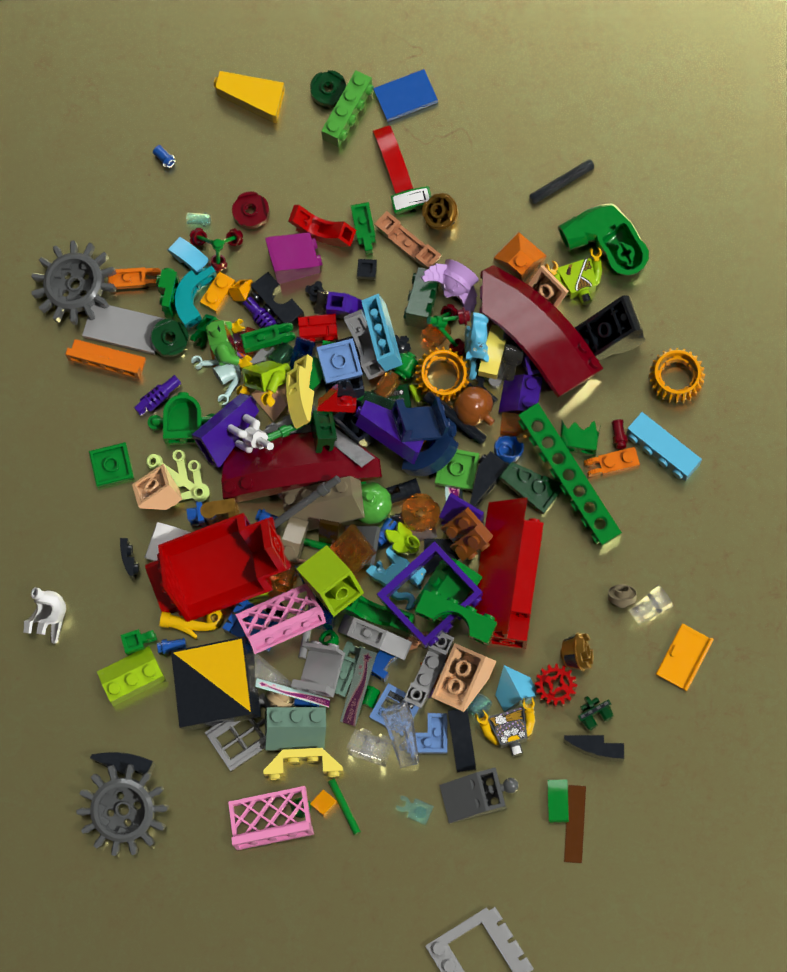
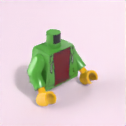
[206,319,253,368]

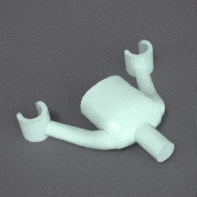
[191,356,244,408]

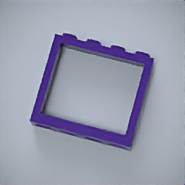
[377,541,483,648]

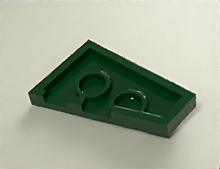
[498,462,562,514]

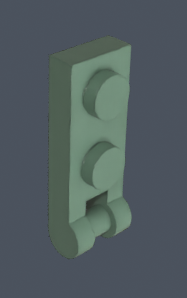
[334,641,366,698]

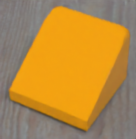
[228,279,253,301]
[310,789,338,817]

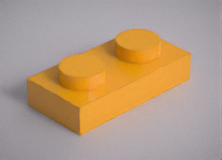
[200,272,236,313]

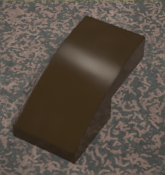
[319,519,340,546]

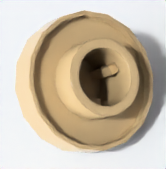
[266,691,294,707]

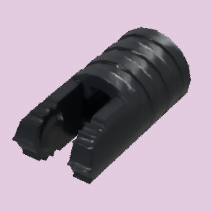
[386,478,421,504]

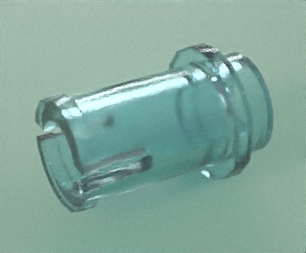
[187,212,211,227]

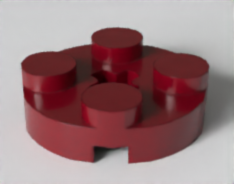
[232,191,269,229]

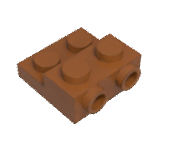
[441,507,493,561]

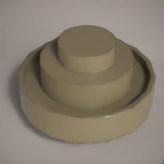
[608,584,637,608]

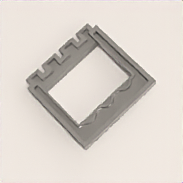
[425,907,534,972]

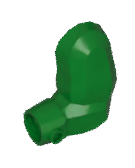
[558,203,649,276]

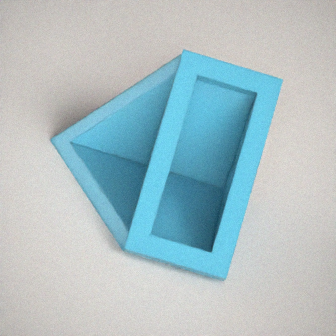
[495,665,539,712]

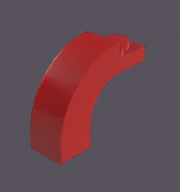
[288,205,356,247]

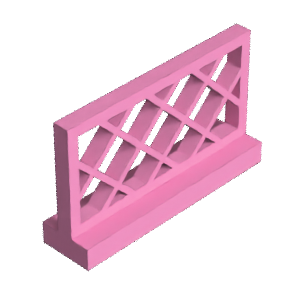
[235,583,326,654]
[228,786,314,850]

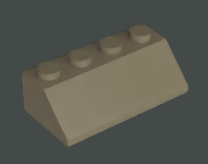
[282,476,365,531]

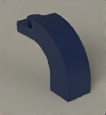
[402,418,459,476]

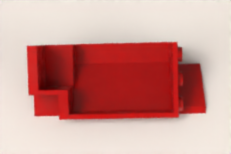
[468,497,544,649]
[145,512,292,622]

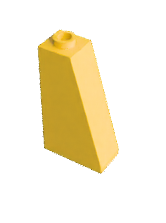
[214,71,285,123]

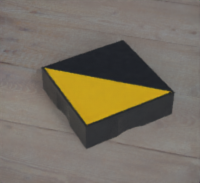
[171,636,261,731]

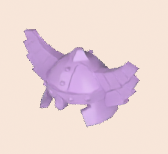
[421,259,479,314]

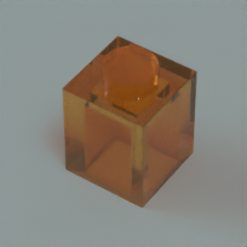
[422,324,451,349]
[500,413,528,438]

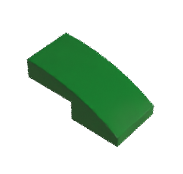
[548,779,569,823]

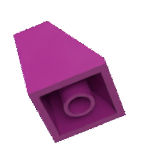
[265,233,323,284]

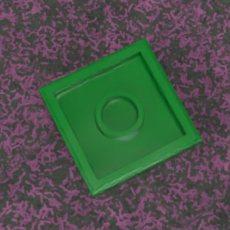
[89,442,134,488]

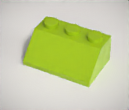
[97,646,166,707]

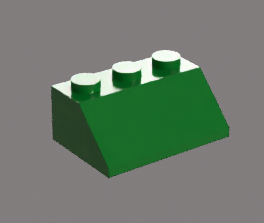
[414,557,482,621]

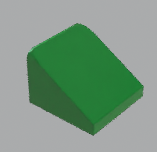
[362,685,380,709]

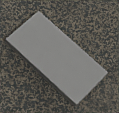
[82,302,164,355]

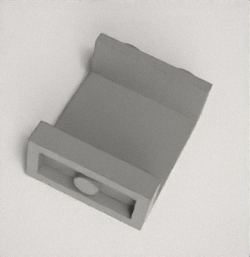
[291,641,345,698]

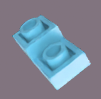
[167,237,210,274]

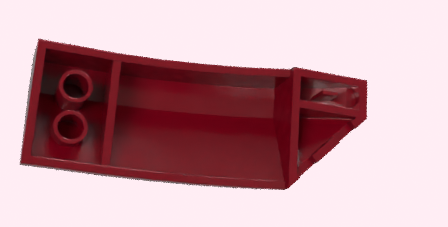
[479,265,604,398]
[221,430,382,503]

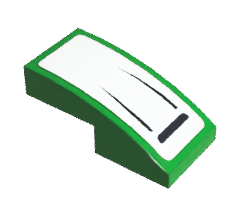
[391,186,432,215]

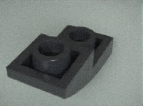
[120,538,140,580]

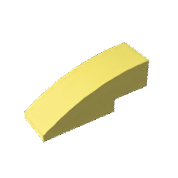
[478,324,507,380]

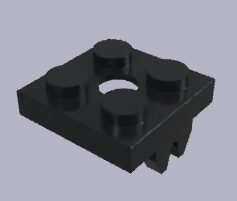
[325,376,365,399]

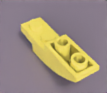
[286,354,314,429]

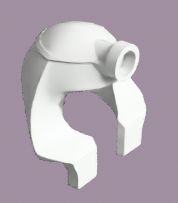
[23,587,66,644]

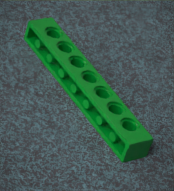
[518,403,622,546]

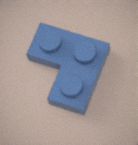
[408,713,447,754]

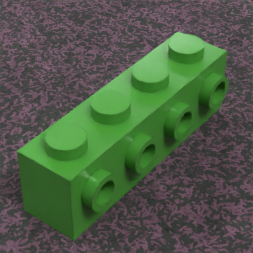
[321,70,374,147]

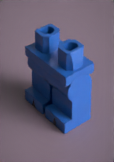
[222,600,278,652]

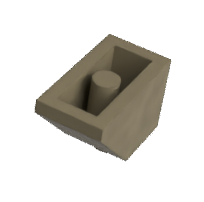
[282,516,309,562]

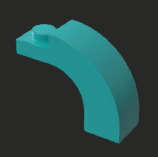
[175,266,217,331]

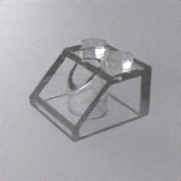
[347,728,393,767]

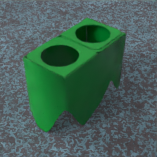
[561,421,601,455]

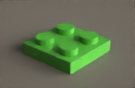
[435,449,480,492]

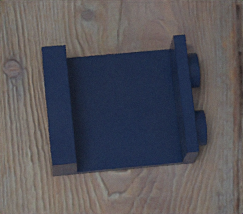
[391,397,450,442]

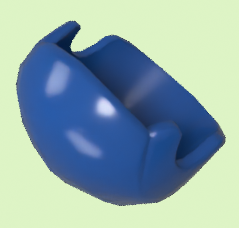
[494,436,524,463]

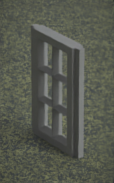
[205,693,271,771]

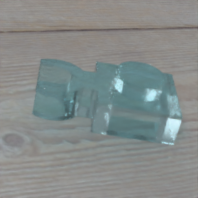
[396,796,434,825]

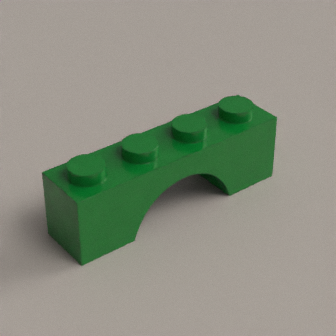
[415,589,497,647]
[341,595,415,637]

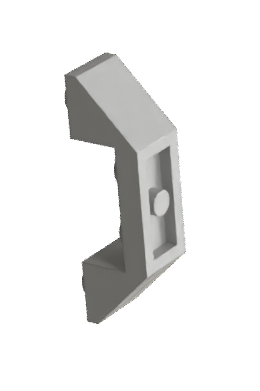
[337,614,412,660]
[403,633,454,708]

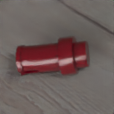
[611,419,628,449]

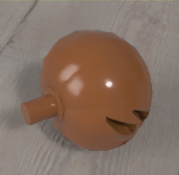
[453,386,495,426]

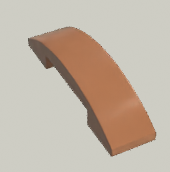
[374,211,441,269]

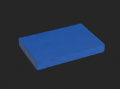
[373,69,438,122]

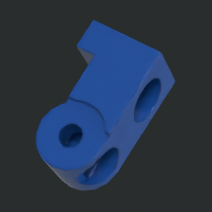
[371,650,397,683]

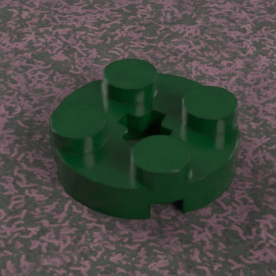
[310,70,346,108]
[150,319,189,357]

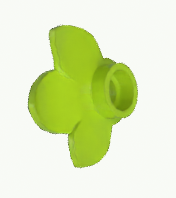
[385,522,420,554]

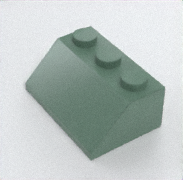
[265,707,326,751]

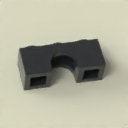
[251,272,304,327]

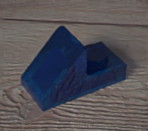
[290,336,316,370]

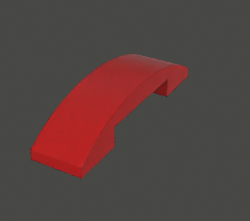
[373,125,413,194]

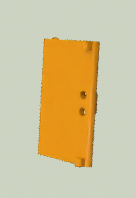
[656,623,714,691]

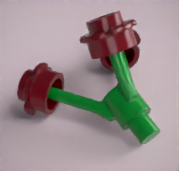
[189,228,243,272]
[427,304,470,356]

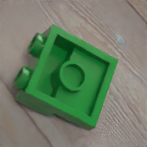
[156,268,180,319]

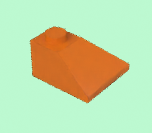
[494,232,547,281]

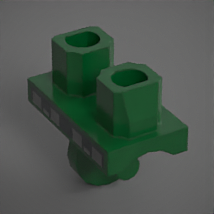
[577,696,614,731]

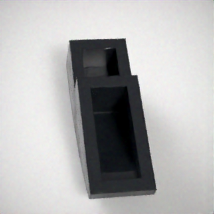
[448,709,476,773]
[564,735,624,762]
[90,752,156,776]

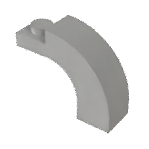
[344,310,386,380]

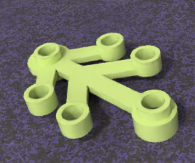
[146,450,210,502]

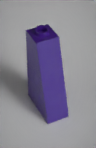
[192,393,259,468]
[355,400,424,464]

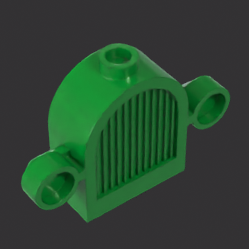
[147,392,215,444]

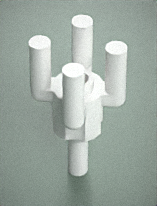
[227,414,274,453]

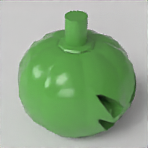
[358,482,392,524]

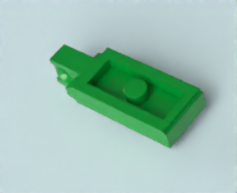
[351,202,376,254]

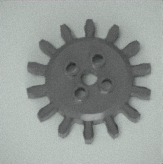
[31,240,117,325]
[76,764,169,856]

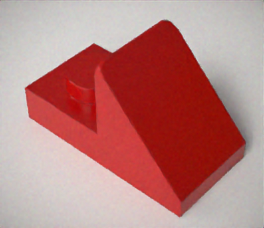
[317,384,357,413]

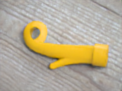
[159,610,224,639]

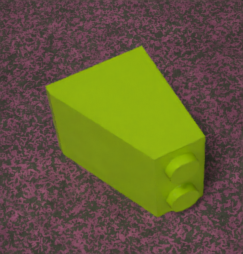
[296,545,364,617]

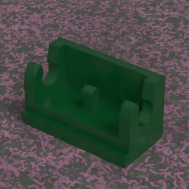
[311,411,337,453]

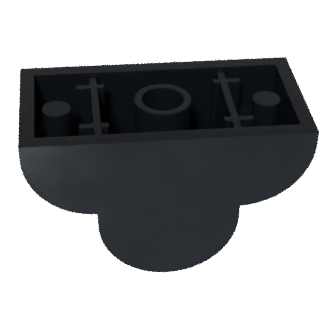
[575,295,646,361]

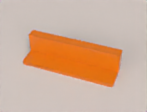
[65,339,146,379]

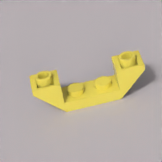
[263,748,344,780]

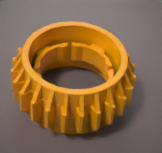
[414,347,470,403]
[649,348,705,404]

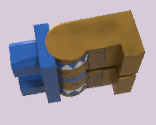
[187,498,240,528]

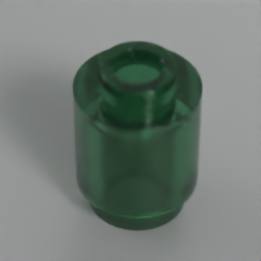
[268,343,295,364]

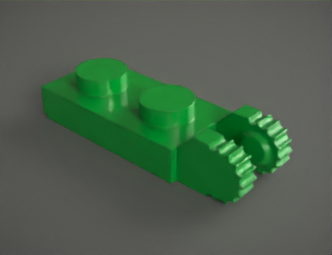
[241,323,296,353]

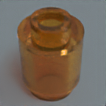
[374,370,401,400]
[274,563,298,592]

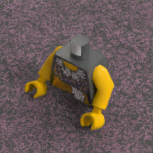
[474,697,535,757]

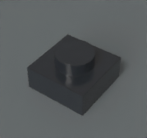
[357,259,377,280]

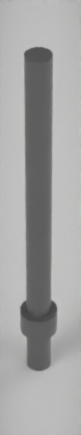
[274,475,341,528]

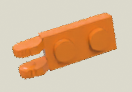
[108,267,161,290]
[583,447,640,477]

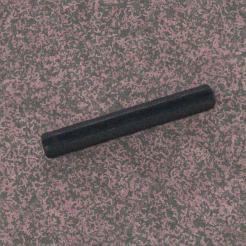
[529,159,594,204]
[423,391,487,444]

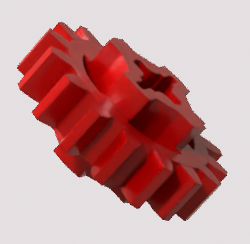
[534,663,577,707]

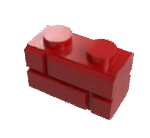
[298,314,338,345]

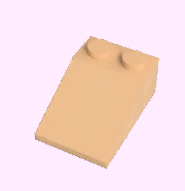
[431,643,496,712]

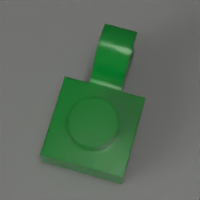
[190,314,219,348]
[120,629,158,655]

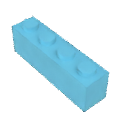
[362,294,403,372]
[626,412,702,481]

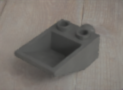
[439,768,519,824]

